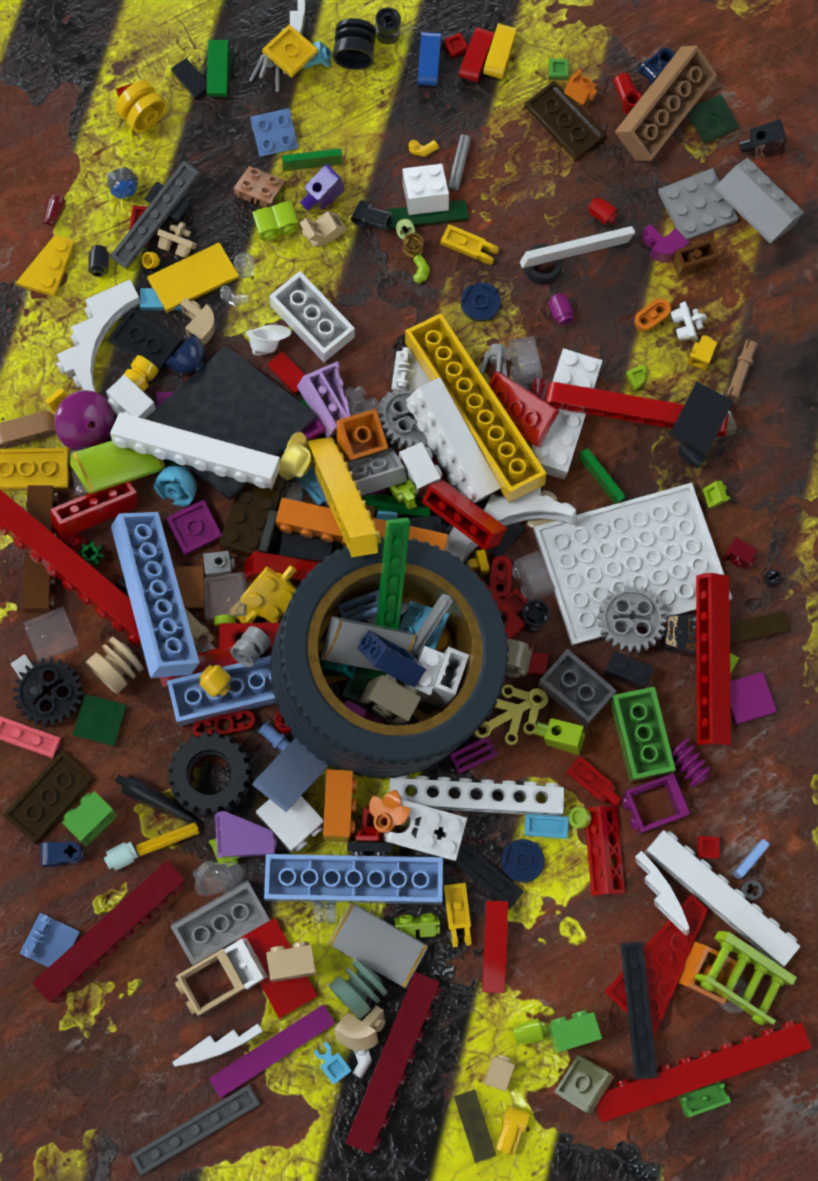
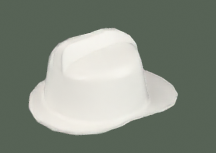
[246,325,291,355]

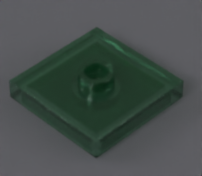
[687,94,740,144]

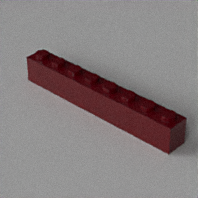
[32,860,186,1003]
[345,972,441,1154]

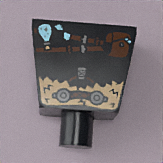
[738,119,786,159]
[659,614,696,658]

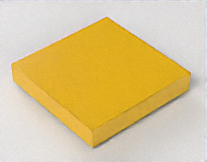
[262,24,318,78]

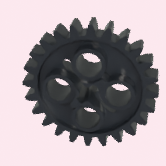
[13,657,84,728]

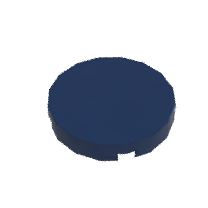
[460,282,501,322]
[501,839,545,883]

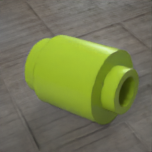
[512,1018,547,1046]

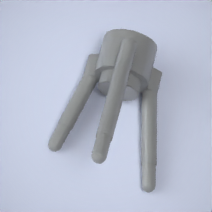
[249,54,280,93]
[479,344,507,376]

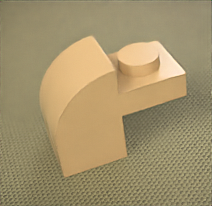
[300,211,347,247]
[181,298,215,345]
[334,1006,385,1051]

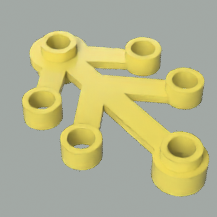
[474,685,548,745]

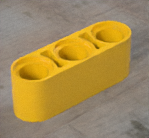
[483,23,517,79]

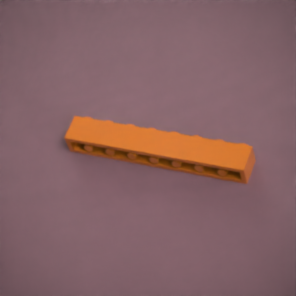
[275,498,449,552]

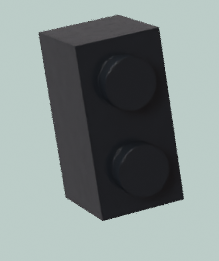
[603,651,654,690]

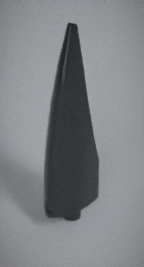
[114,774,203,827]

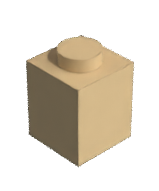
[483,1054,515,1091]

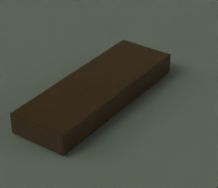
[730,611,791,645]

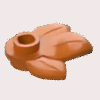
[369,790,410,833]

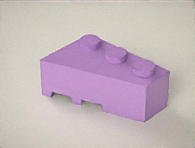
[297,362,350,438]

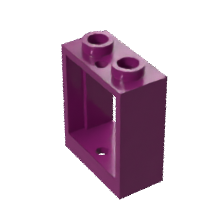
[622,773,690,835]

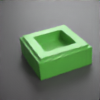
[548,59,569,80]

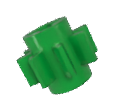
[77,542,105,567]

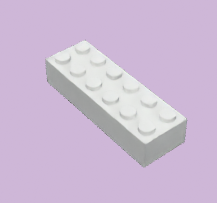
[531,348,602,480]
[406,377,501,504]

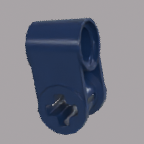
[638,48,675,85]
[40,841,84,867]

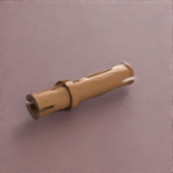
[726,340,758,400]

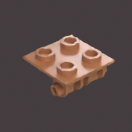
[233,166,286,208]

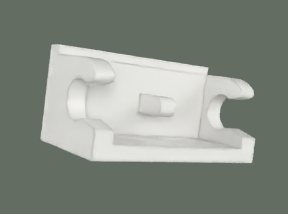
[224,938,268,990]

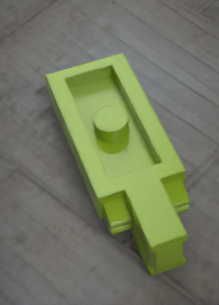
[388,475,417,510]

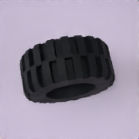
[168,732,253,818]

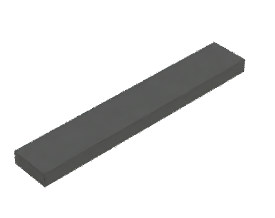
[110,161,201,270]
[130,1084,260,1176]

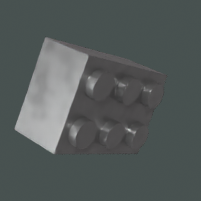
[537,649,616,727]

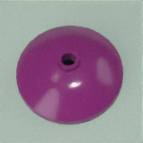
[54,390,115,452]

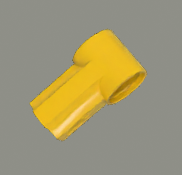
[495,1105,530,1156]

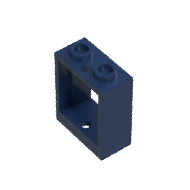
[357,630,427,688]

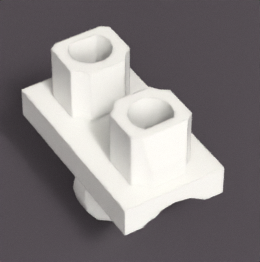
[671,302,707,342]

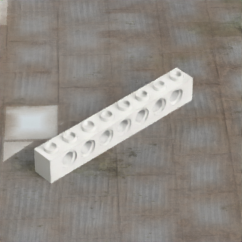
[389,776,564,816]

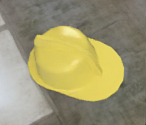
[279,432,312,480]

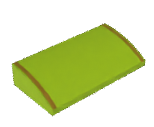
[70,441,165,494]

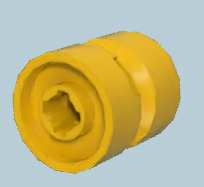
[122,355,159,392]

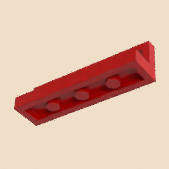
[585,806,625,896]

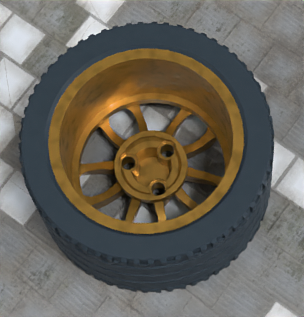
[270,537,509,779]

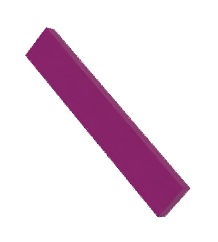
[209,1004,335,1098]

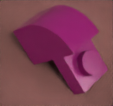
[641,224,689,263]

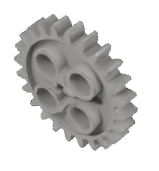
[377,387,427,449]
[597,584,667,654]

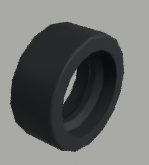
[524,243,563,285]

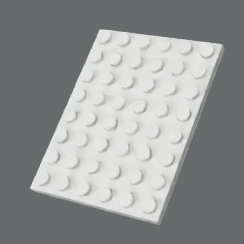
[533,483,732,646]

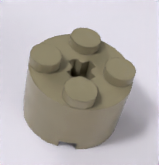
[506,639,533,679]

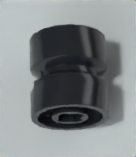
[375,7,401,45]
[520,599,550,633]

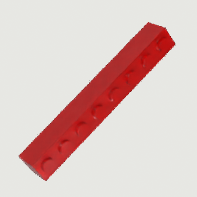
[696,573,731,746]

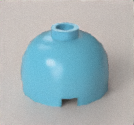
[154,466,197,506]

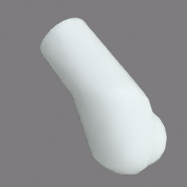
[353,1049,372,1079]

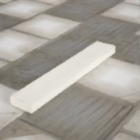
[520,226,635,268]

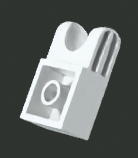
[382,799,467,861]

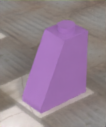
[215,811,277,858]

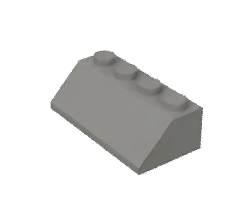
[714,158,804,244]

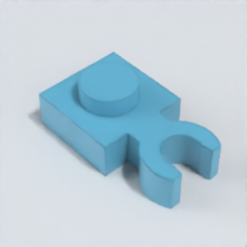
[314,1042,351,1085]

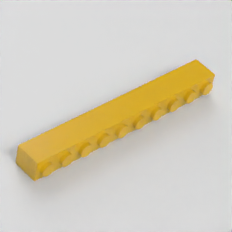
[308,437,381,557]

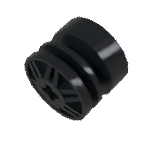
[333,18,376,70]

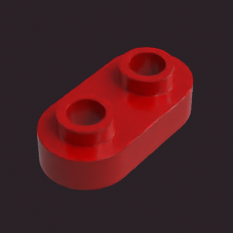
[489,556,512,599]

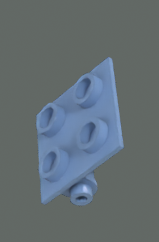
[250,108,298,157]
[20,913,80,967]

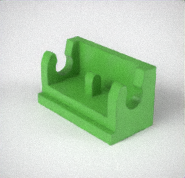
[677,1081,731,1117]

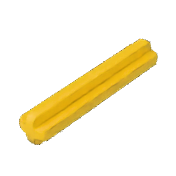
[136,823,199,856]

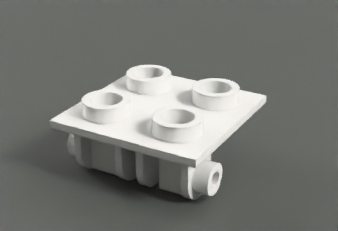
[391,347,430,392]

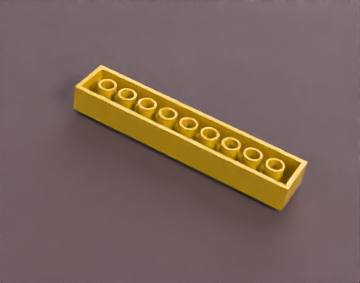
[405,313,547,503]

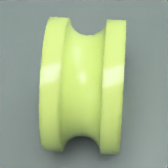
[396,219,415,239]

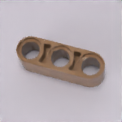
[0,411,56,449]

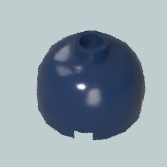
[165,333,206,375]

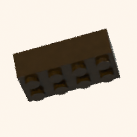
[219,476,286,558]

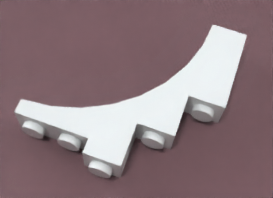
[56,280,140,392]
[446,487,577,564]

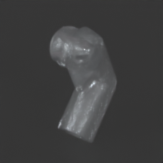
[220,286,249,306]

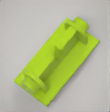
[395,913,440,938]

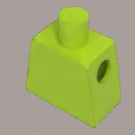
[534,719,585,756]

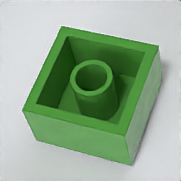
[62,791,118,847]
[546,1010,602,1053]

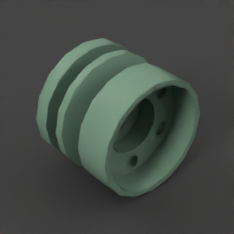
[328,959,388,1020]

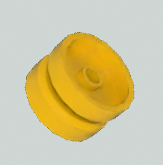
[115,80,167,133]

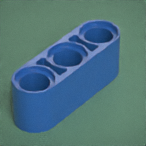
[417,32,441,87]

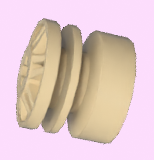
[86,637,144,694]

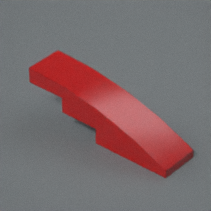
[482,901,508,993]

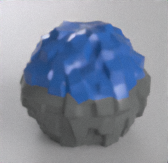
[107,167,138,199]

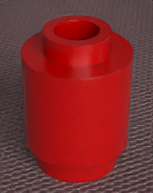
[587,197,618,225]

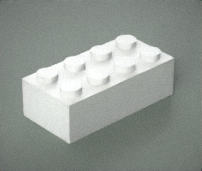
[269,271,355,362]

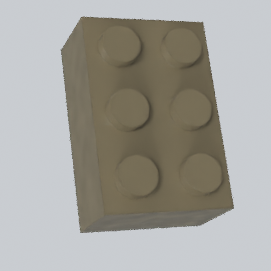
[356,674,421,726]

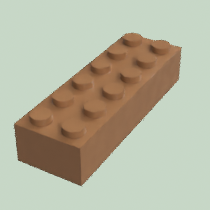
[615,46,717,161]

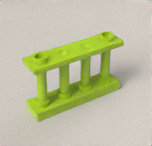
[695,931,797,1025]

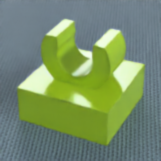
[703,481,730,508]

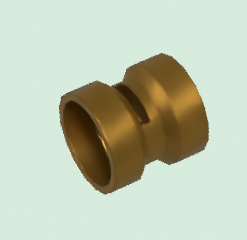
[403,233,423,260]

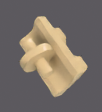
[157,222,197,258]

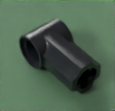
[350,200,393,231]

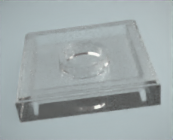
[204,572,247,621]
[23,607,79,663]

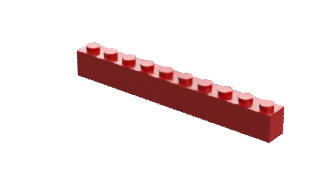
[0,489,142,648]
[595,1020,812,1123]

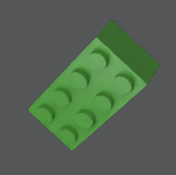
[609,687,676,783]

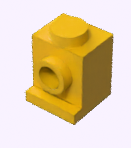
[687,335,717,371]

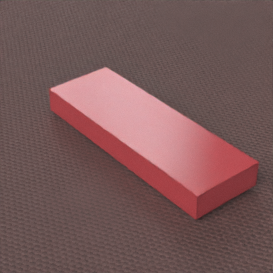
[0,716,62,759]

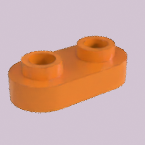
[634,299,671,332]

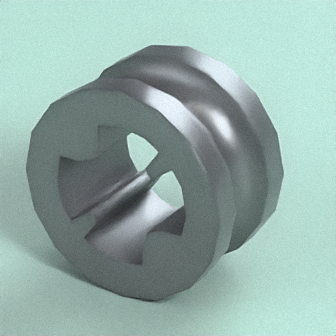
[741,880,763,901]

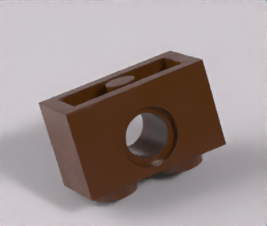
[671,238,720,278]

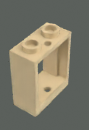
[175,949,245,1016]

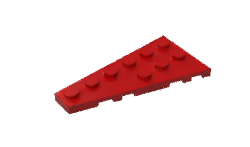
[604,894,708,1039]

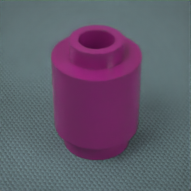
[548,293,574,325]

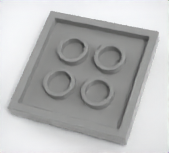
[658,168,738,241]

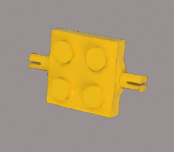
[240,565,297,623]

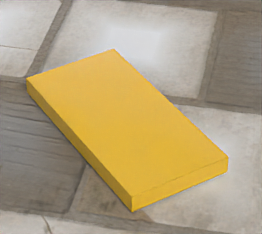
[147,243,239,313]
[0,448,70,491]

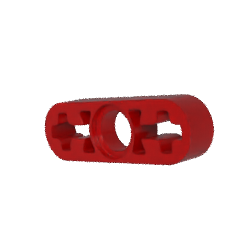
[193,710,255,737]

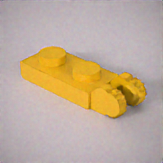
[440,224,499,265]
[443,883,471,947]

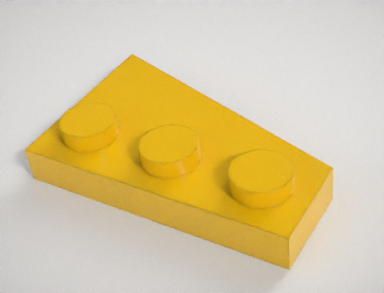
[16,235,75,297]

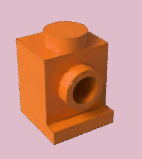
[564,69,598,105]

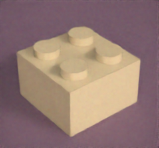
[266,942,316,982]

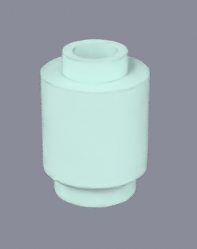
[104,842,138,871]

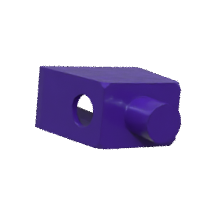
[300,164,345,211]

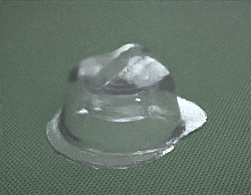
[193,860,244,896]

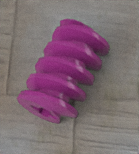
[671,738,714,787]

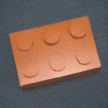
[323,770,357,842]

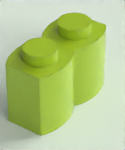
[252,201,299,241]

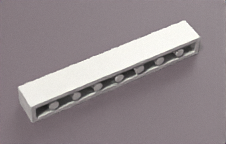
[110,412,280,489]
[644,830,800,967]

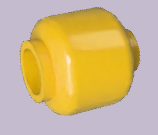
[199,665,231,697]

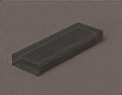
[453,1089,497,1163]

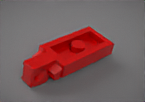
[566,756,621,807]

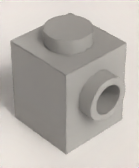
[203,551,235,580]

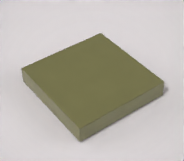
[554,1055,614,1115]

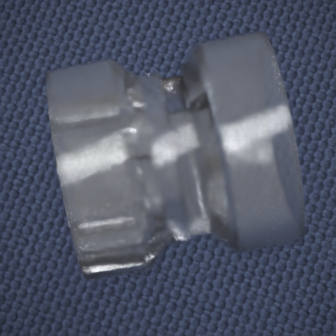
[313,902,336,924]

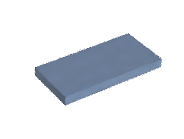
[252,738,330,812]

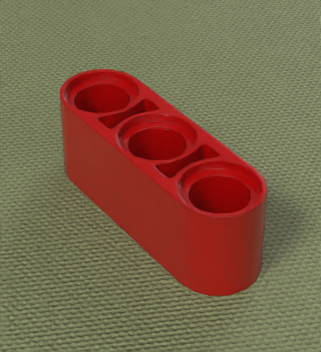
[459,27,495,83]

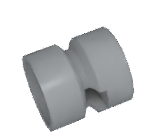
[230,626,271,667]

